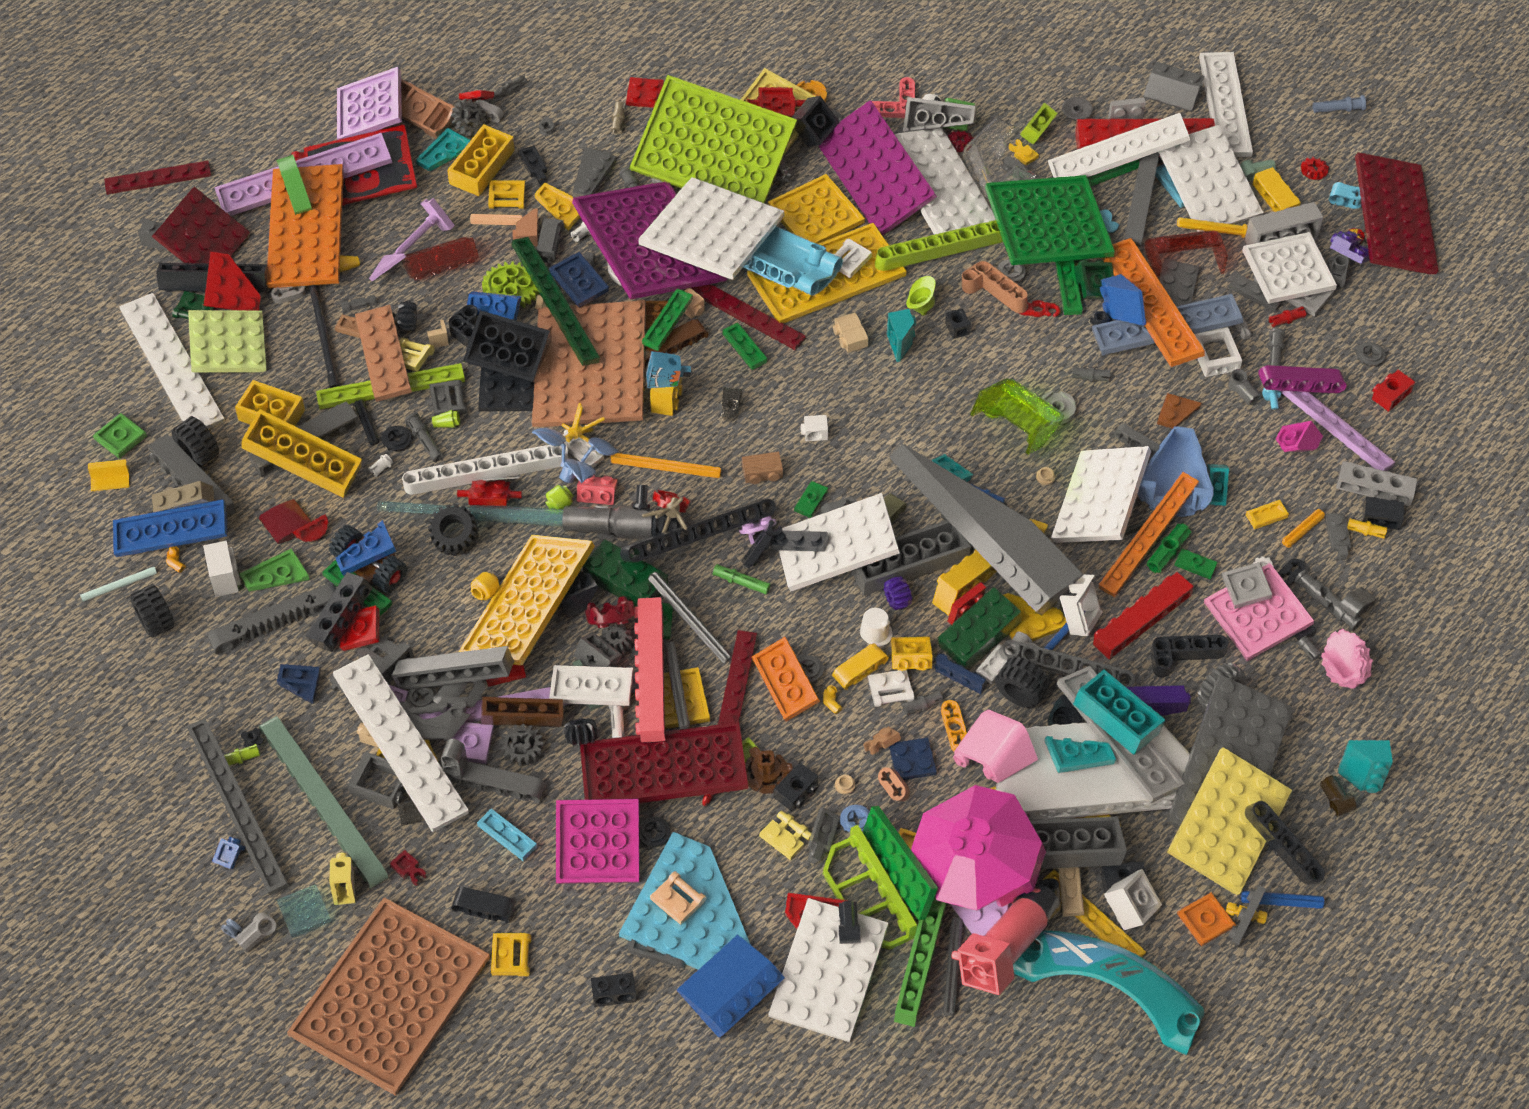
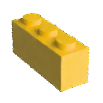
[1252,167,1301,212]

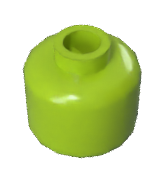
[545,485,574,513]

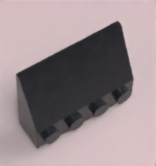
[463,310,552,382]

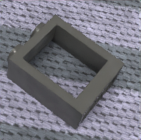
[347,752,405,809]

